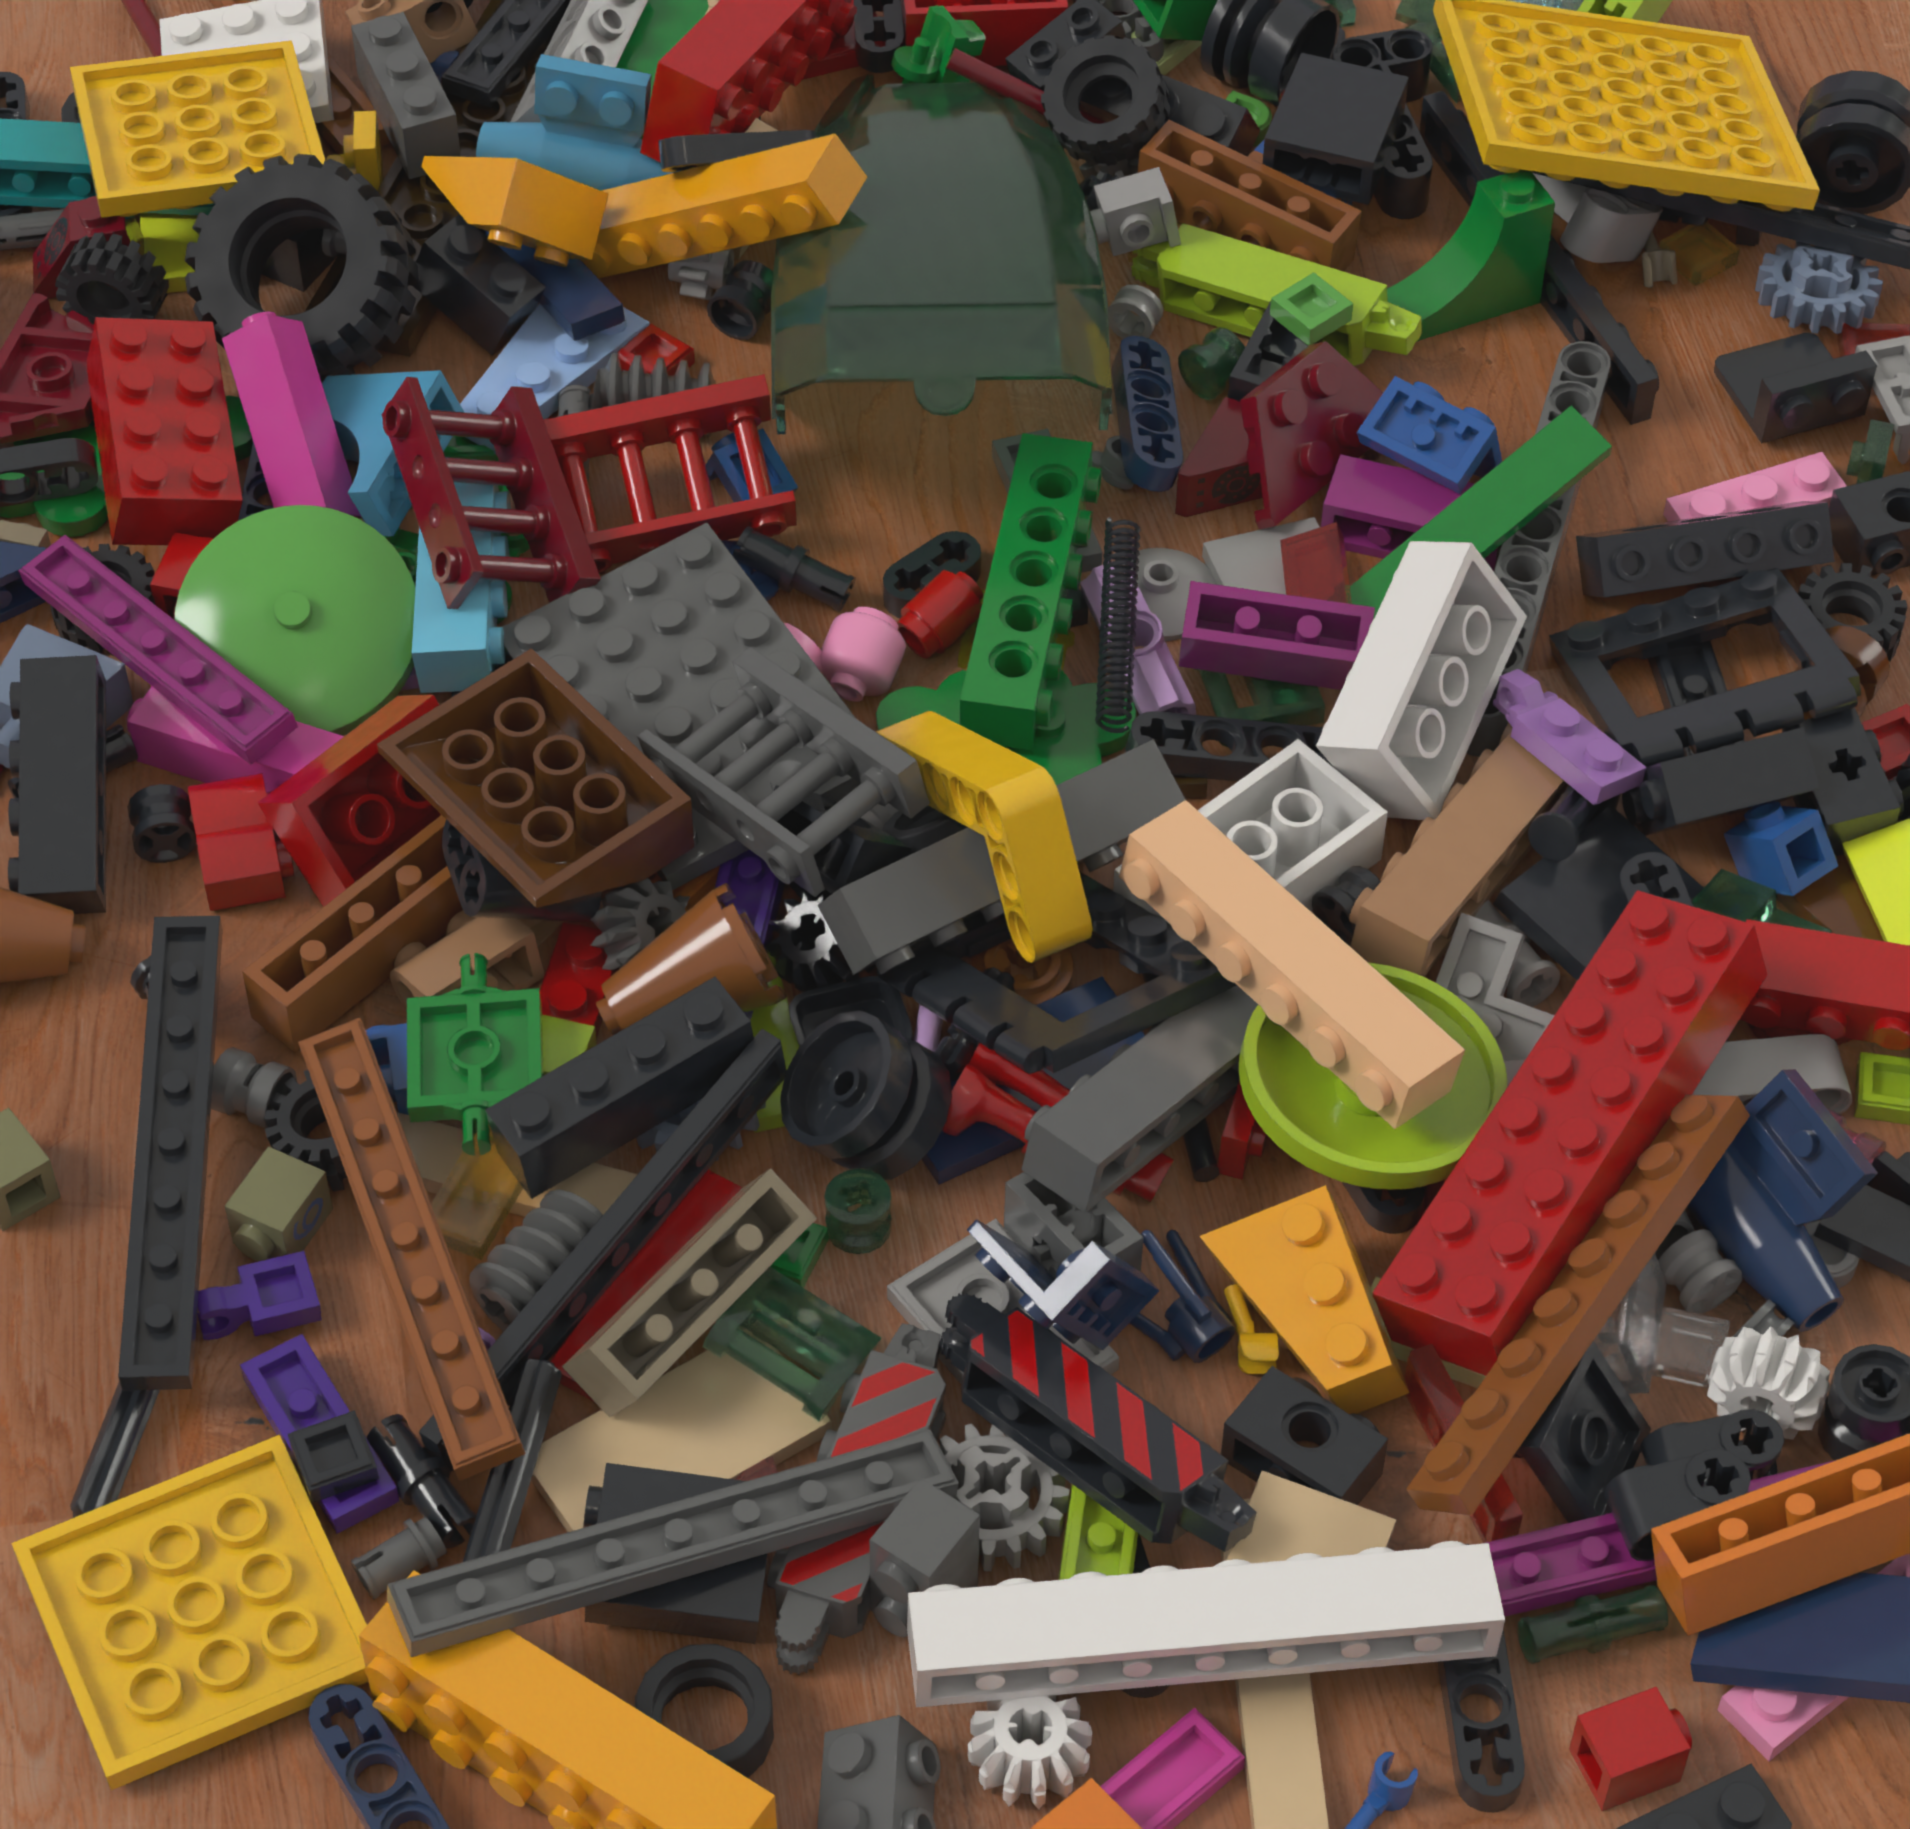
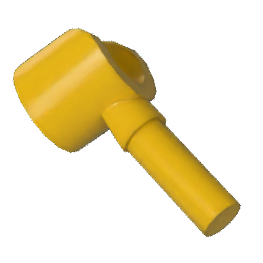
[1224,1284,1279,1374]

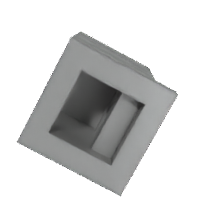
[1089,167,1181,256]

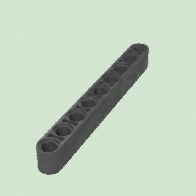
[1467,341,1610,757]

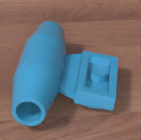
[476,54,675,191]

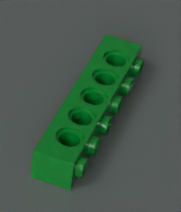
[960,433,1102,750]

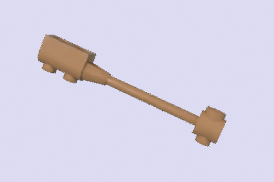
[390,910,565,1010]

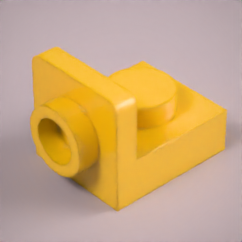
[326,111,383,190]

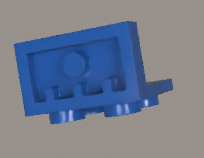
[1357,376,1502,494]

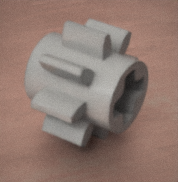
[668,249,734,300]

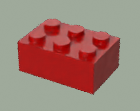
[257,695,441,907]

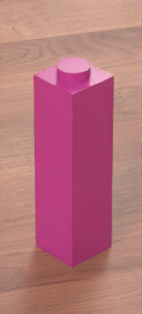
[222,311,362,519]
[127,686,344,792]

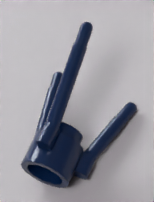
[1129,1229,1236,1363]

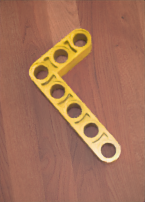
[875,711,1093,963]

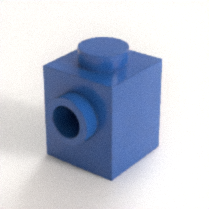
[1724,801,1838,896]

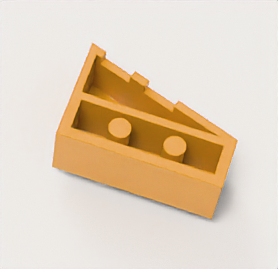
[1199,1185,1409,1414]

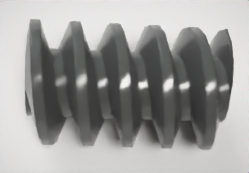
[592,352,716,437]
[469,1189,603,1332]

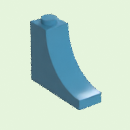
[322,370,465,536]

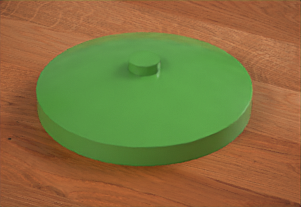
[174,505,415,736]

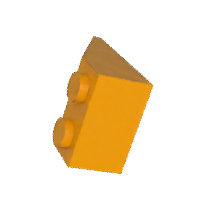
[421,156,609,267]

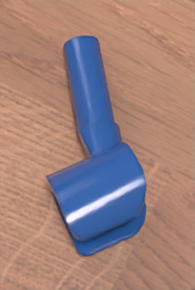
[1344,1751,1418,1829]

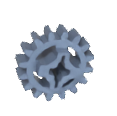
[1755,241,1883,334]

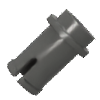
[351,1517,447,1600]

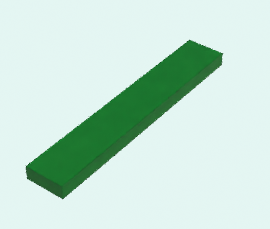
[1332,405,1612,620]

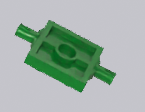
[407,953,544,1156]

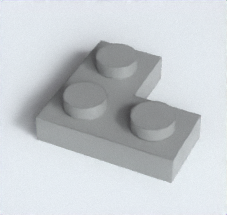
[1436,912,1555,1061]

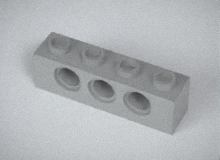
[510,0,648,122]

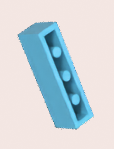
[412,482,511,693]

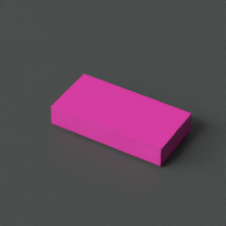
[1100,1708,1245,1829]

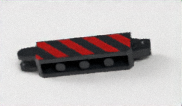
[939,1293,1257,1552]

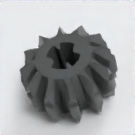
[590,878,690,971]

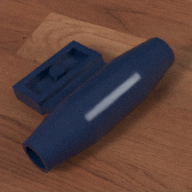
[1687,1069,1878,1332]

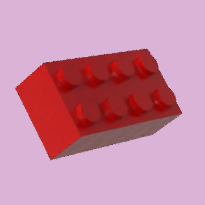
[86,317,243,546]

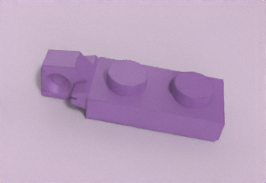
[1493,669,1647,805]

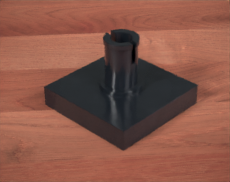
[1512,1341,1651,1523]

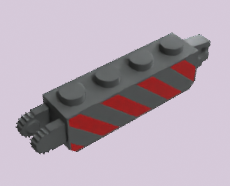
[767,1323,946,1675]

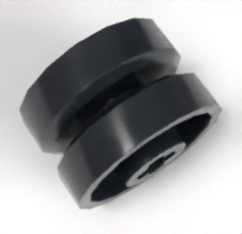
[1795,70,1910,214]
[780,1010,952,1182]

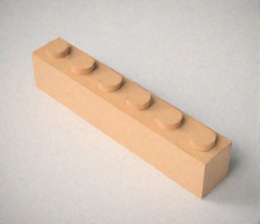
[1119,800,1465,1129]

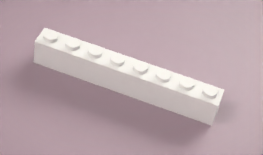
[907,1541,1505,1707]

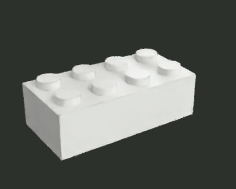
[1316,541,1527,820]
[1113,739,1388,924]

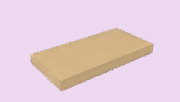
[531,1323,832,1532]

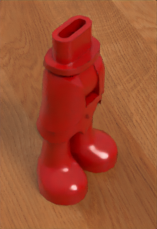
[942,1043,1174,1203]

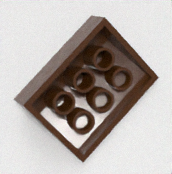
[377,648,694,908]

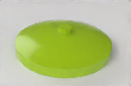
[1239,963,1508,1190]

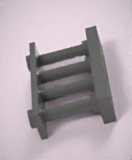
[637,647,930,897]

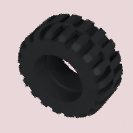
[185,154,419,383]

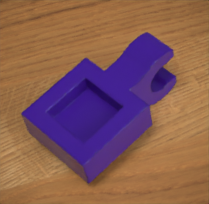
[197,1251,322,1340]

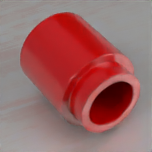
[897,570,984,659]

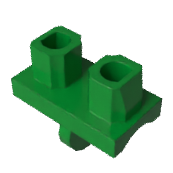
[891,5,986,120]

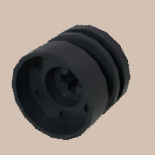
[1200,0,1340,108]

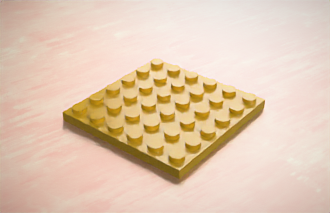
[1433,0,1820,211]

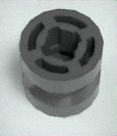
[211,1047,297,1129]

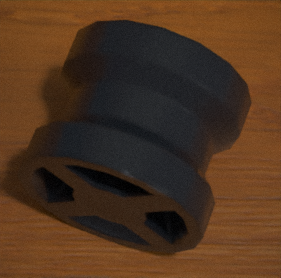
[127,784,197,863]
[1312,866,1381,946]

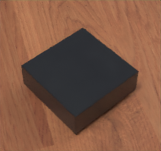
[288,1410,379,1503]

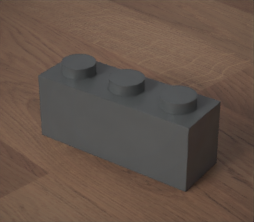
[351,12,461,179]

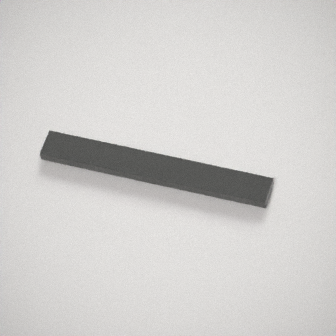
[387,1429,959,1657]

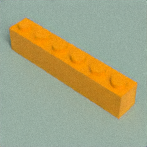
[580,133,868,279]

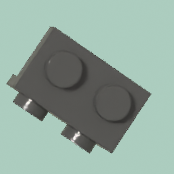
[817,1715,941,1829]

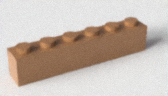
[1349,723,1604,977]

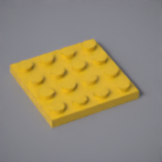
[70,40,325,218]
[11,1435,369,1791]

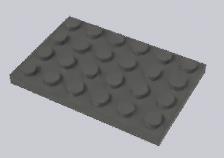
[503,523,860,890]

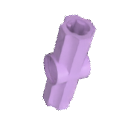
[1080,561,1196,715]

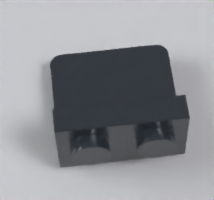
[1714,333,1877,444]

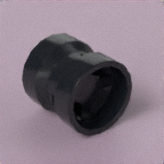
[707,260,783,340]

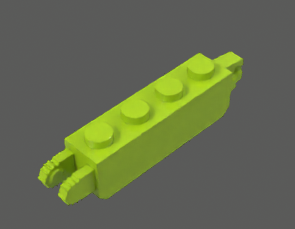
[1131,223,1422,366]

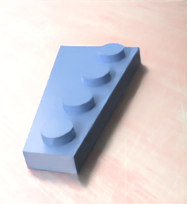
[460,304,650,454]

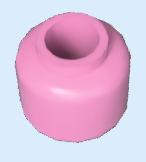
[821,607,906,702]

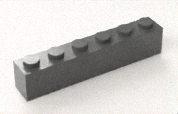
[818,739,1185,975]
[1021,985,1258,1213]

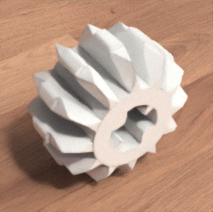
[1707,1326,1830,1440]
[968,1695,1092,1810]

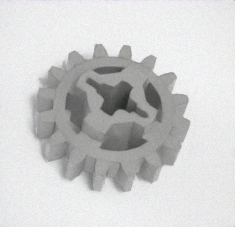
[940,1423,1069,1572]

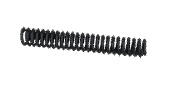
[1095,517,1141,733]

